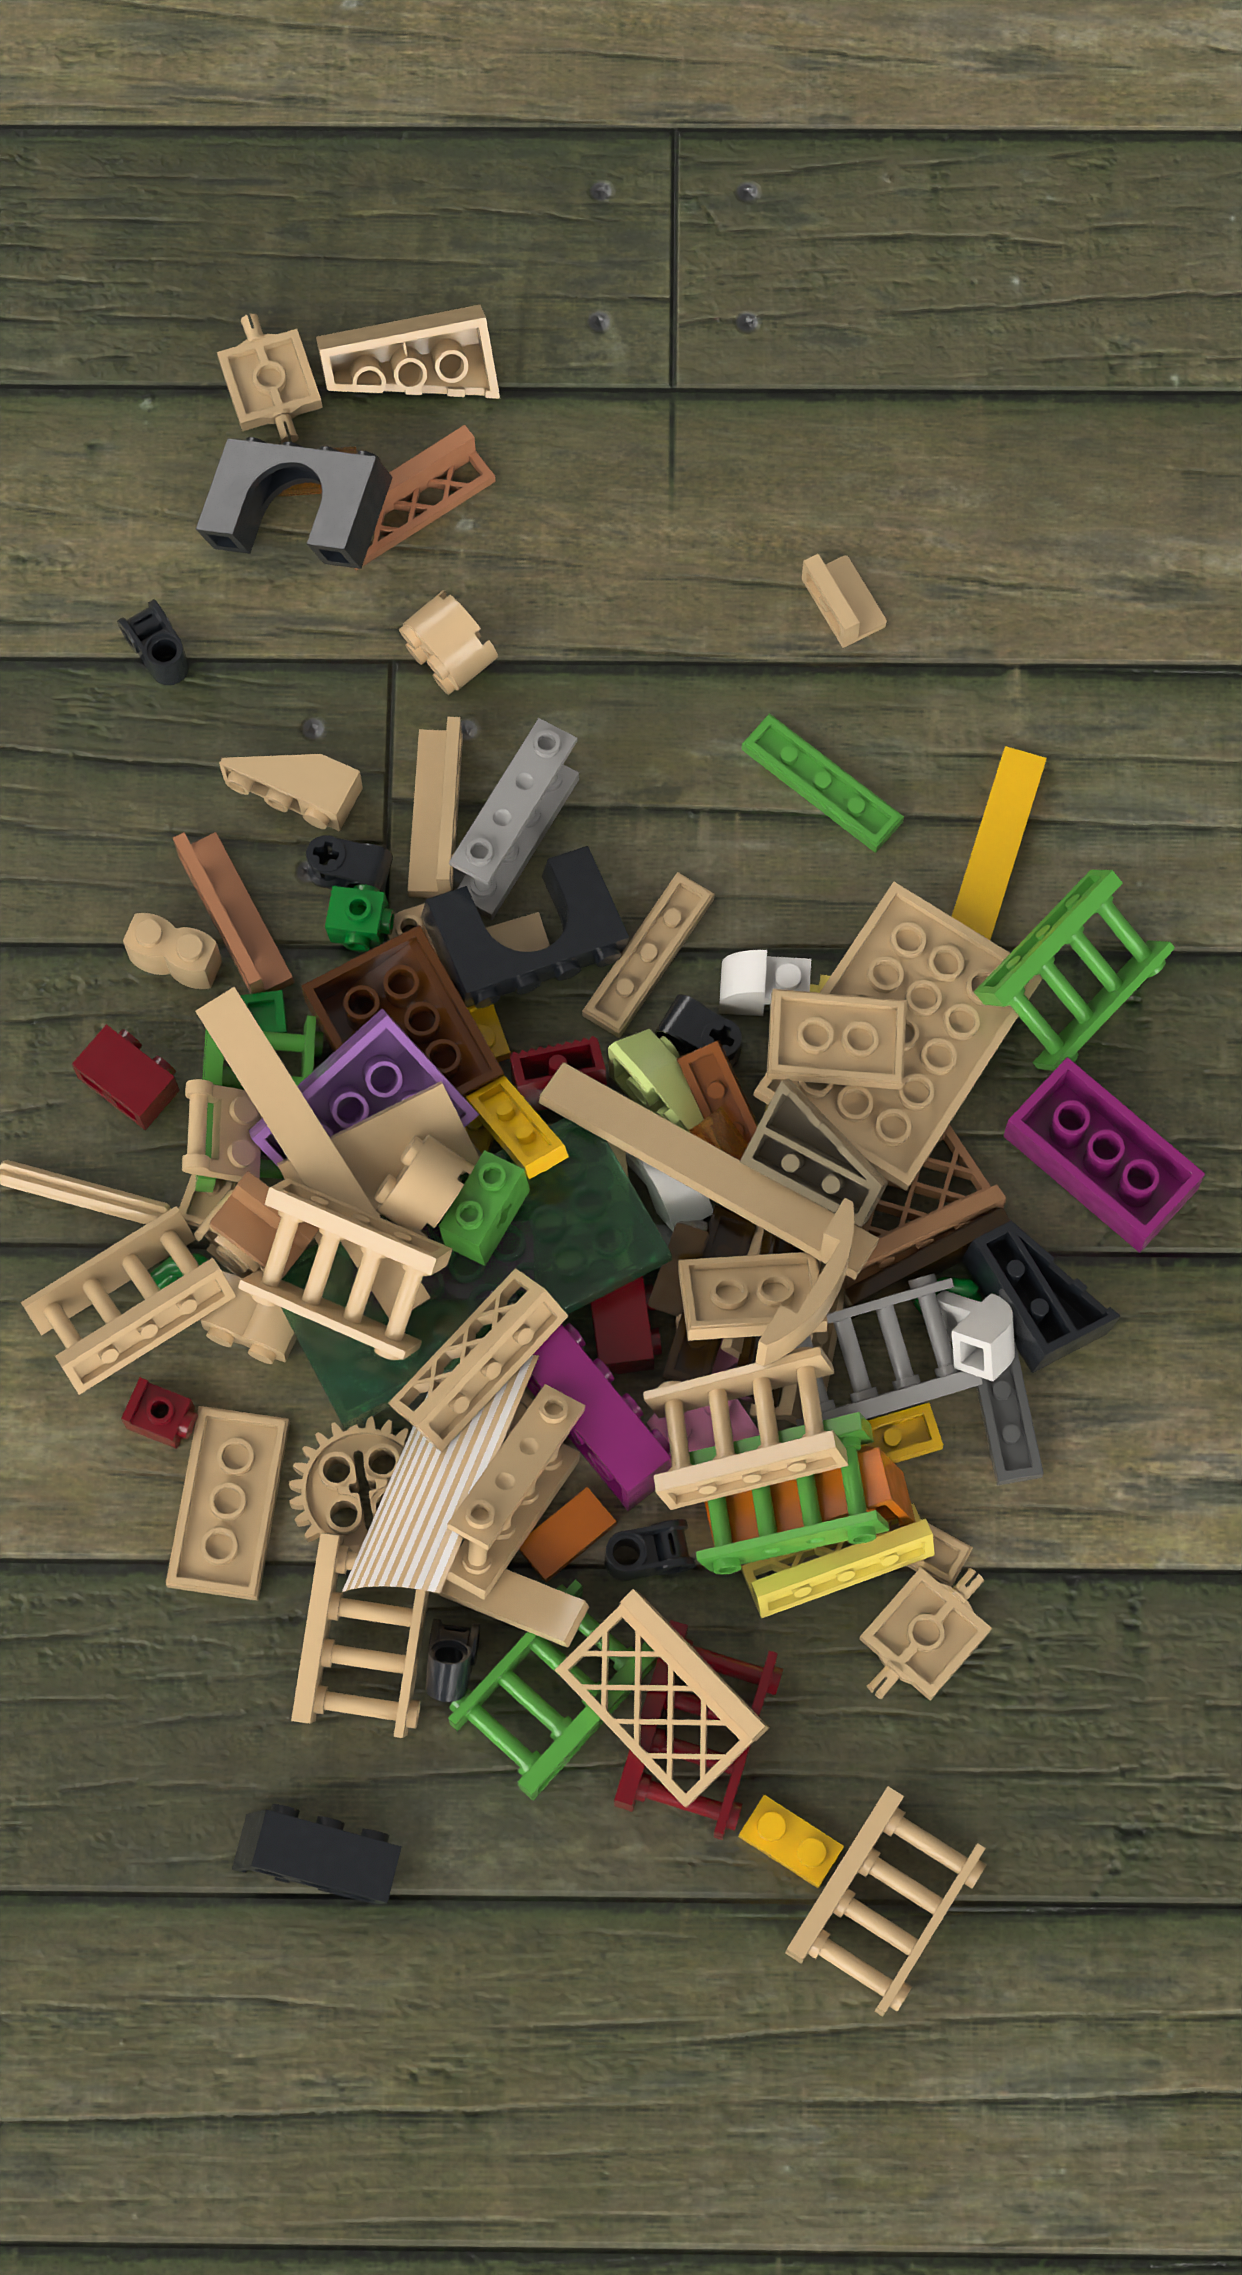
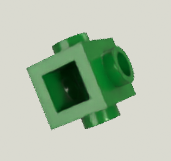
[325,884,395,952]

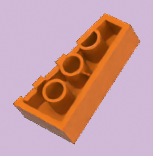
[704,1446,916,1543]

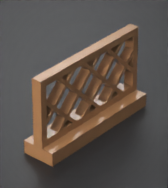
[842,1124,1006,1290]

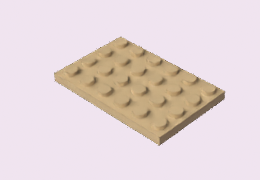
[753,882,1043,1191]

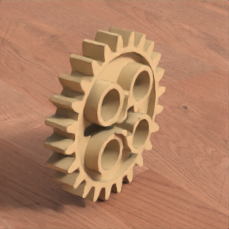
[289,1416,410,1552]

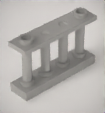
[449,718,579,920]
[795,1274,983,1426]

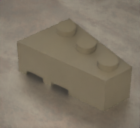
[740,1079,888,1226]

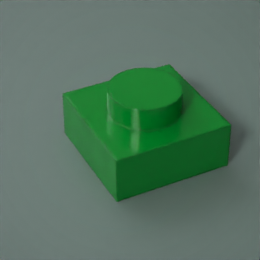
[240,990,288,1033]

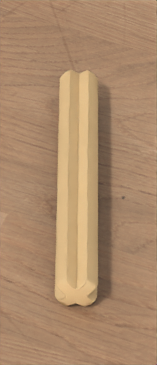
[0,1160,171,1224]

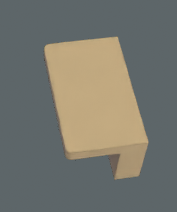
[802,554,887,648]

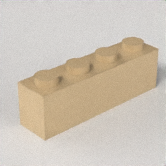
[316,305,500,399]

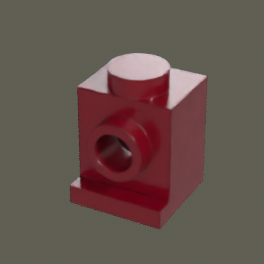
[121,1377,198,1449]

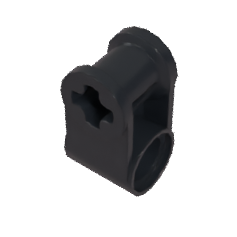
[117,599,189,685]
[306,835,393,892]
[655,994,742,1067]
[604,1519,696,1581]
[426,1618,480,1702]

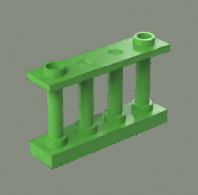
[974,869,1175,1071]
[195,1015,323,1192]
[689,1412,889,1575]
[448,1579,658,1800]

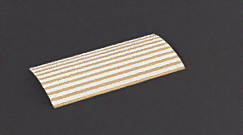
[342,1355,539,1593]

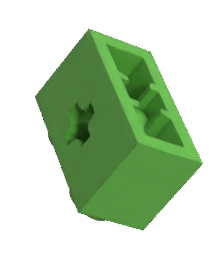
[439,1150,530,1266]

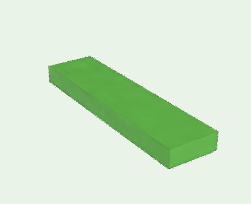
[742,713,904,853]

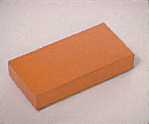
[519,1487,617,1583]

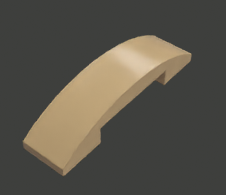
[755,1198,854,1367]

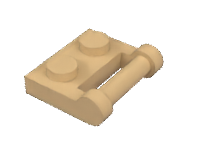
[182,1079,262,1182]

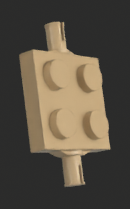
[217,314,323,443]
[859,1567,992,1701]

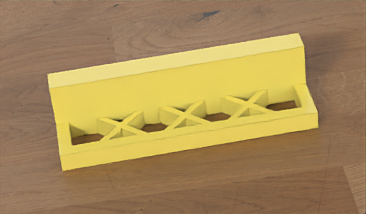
[741,1503,935,1619]

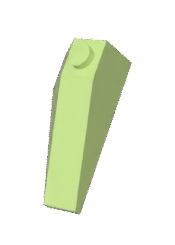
[608,1029,715,1146]

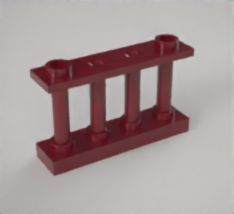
[614,1620,784,1840]

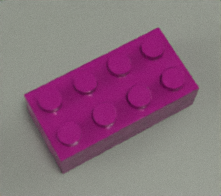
[1003,1057,1205,1253]
[526,1323,671,1511]

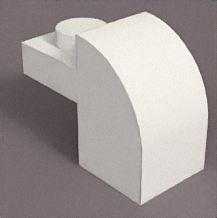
[719,950,811,1016]
[626,1152,713,1231]
[937,1290,1015,1381]

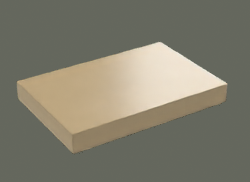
[767,989,907,1090]
[678,1252,828,1341]

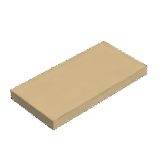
[277,1081,479,1246]
[166,1406,290,1601]

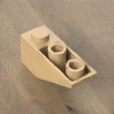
[219,754,363,831]

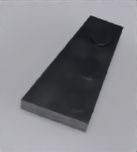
[962,1221,1121,1373]
[232,1804,402,1904]

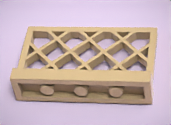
[555,1589,770,1808]

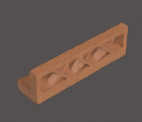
[354,425,496,570]
[173,832,294,994]

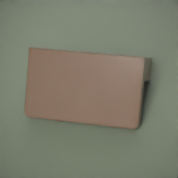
[209,1171,320,1279]

